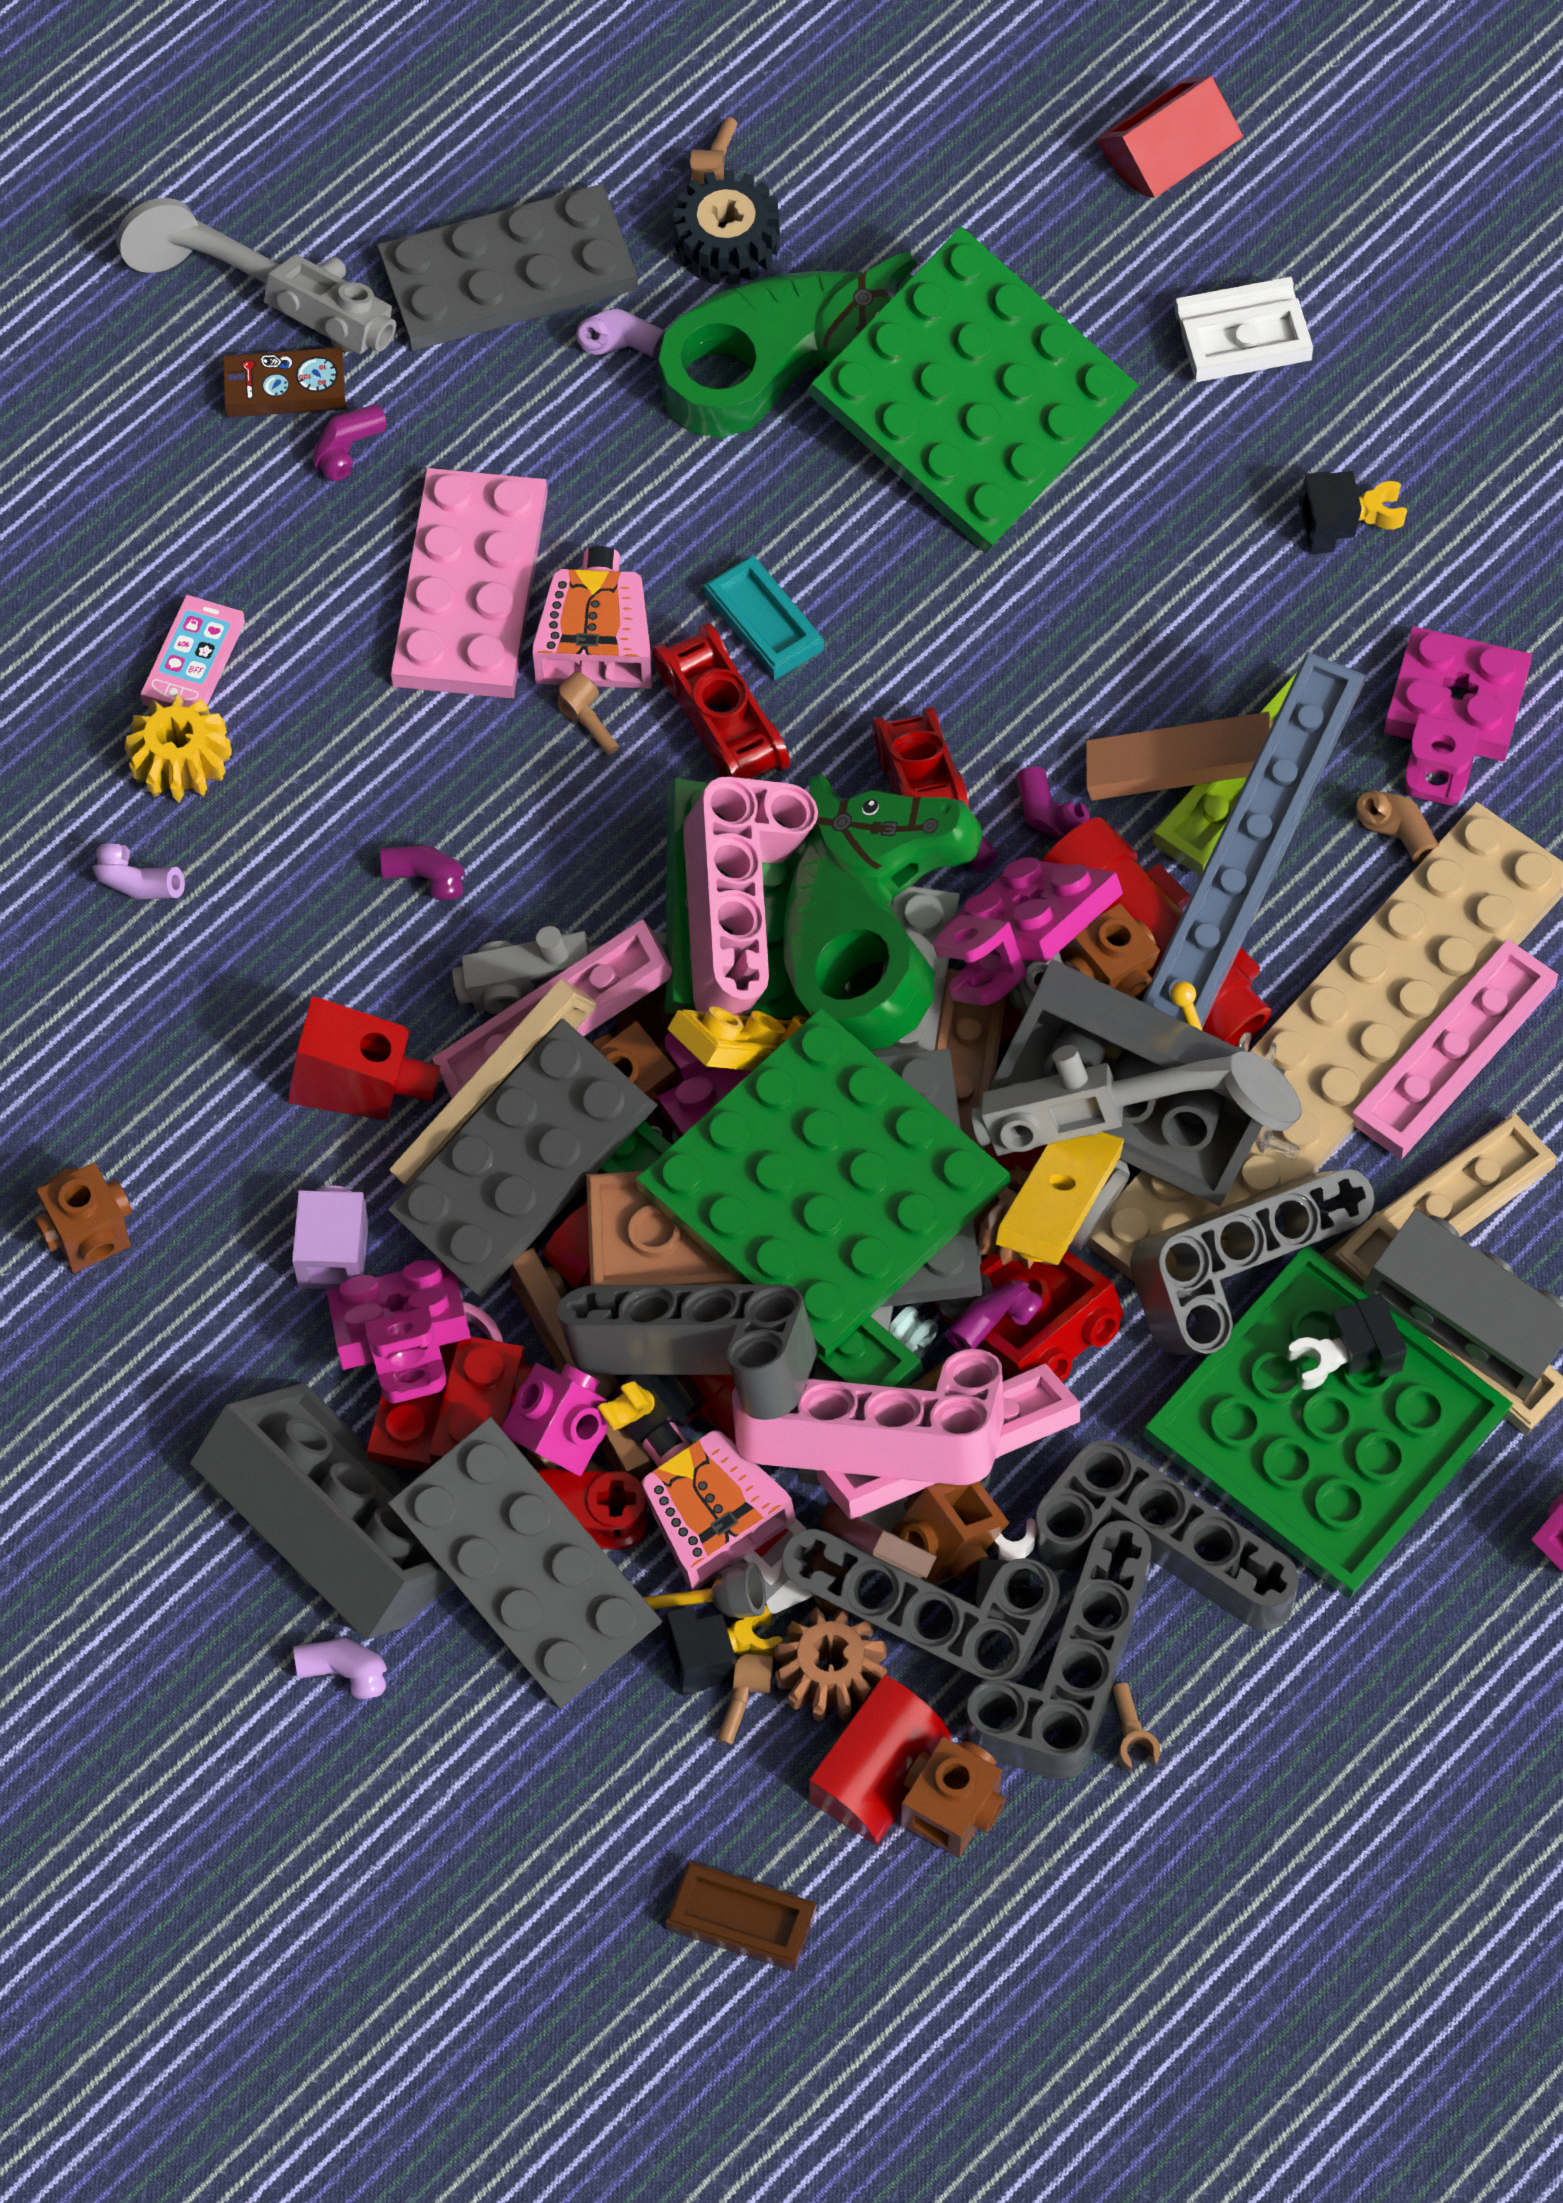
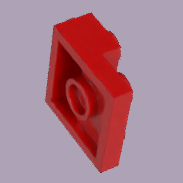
[934,1250,1124,1382]
[367,1336,533,1472]

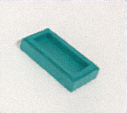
[703,555,824,681]

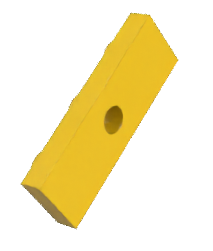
[667,1006,809,1071]
[996,1131,1124,1265]

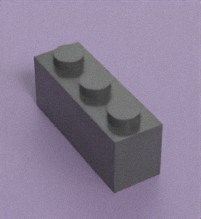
[1361,1208,1563,1401]

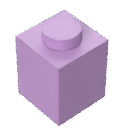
[292,1185,369,1289]

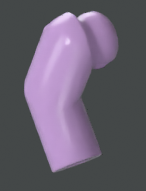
[576,309,666,358]
[93,844,185,900]
[293,1638,387,1699]

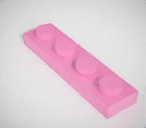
[432,919,673,1099]
[1351,939,1558,1160]
[817,1364,1080,1520]

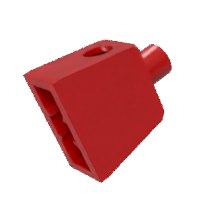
[287,996,441,1120]

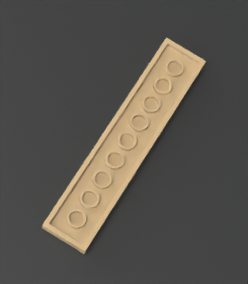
[1085,801,1563,1315]

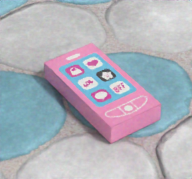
[140,595,245,708]

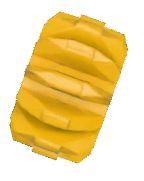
[125,693,232,803]

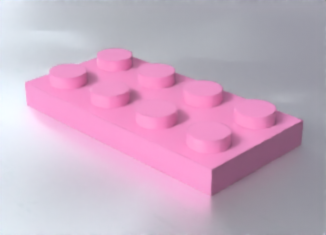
[391,468,548,699]

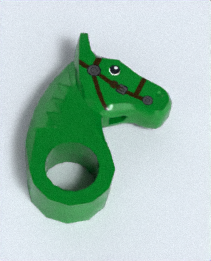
[658,252,917,438]
[783,774,982,1050]

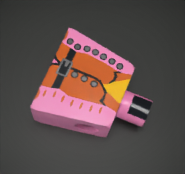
[533,546,652,689]
[641,1422,796,1591]

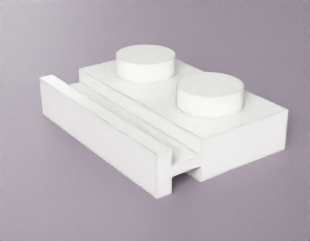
[1175,277,1313,382]

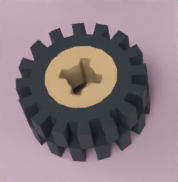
[673,170,780,285]

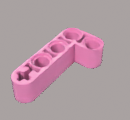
[683,777,818,1016]
[732,1349,1004,1485]

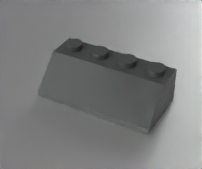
[988,958,1286,1207]
[190,1383,454,1640]

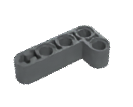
[1130,1169,1375,1356]
[557,1284,817,1420]
[1034,1440,1298,1630]
[966,1520,1152,1780]
[782,1529,1060,1681]

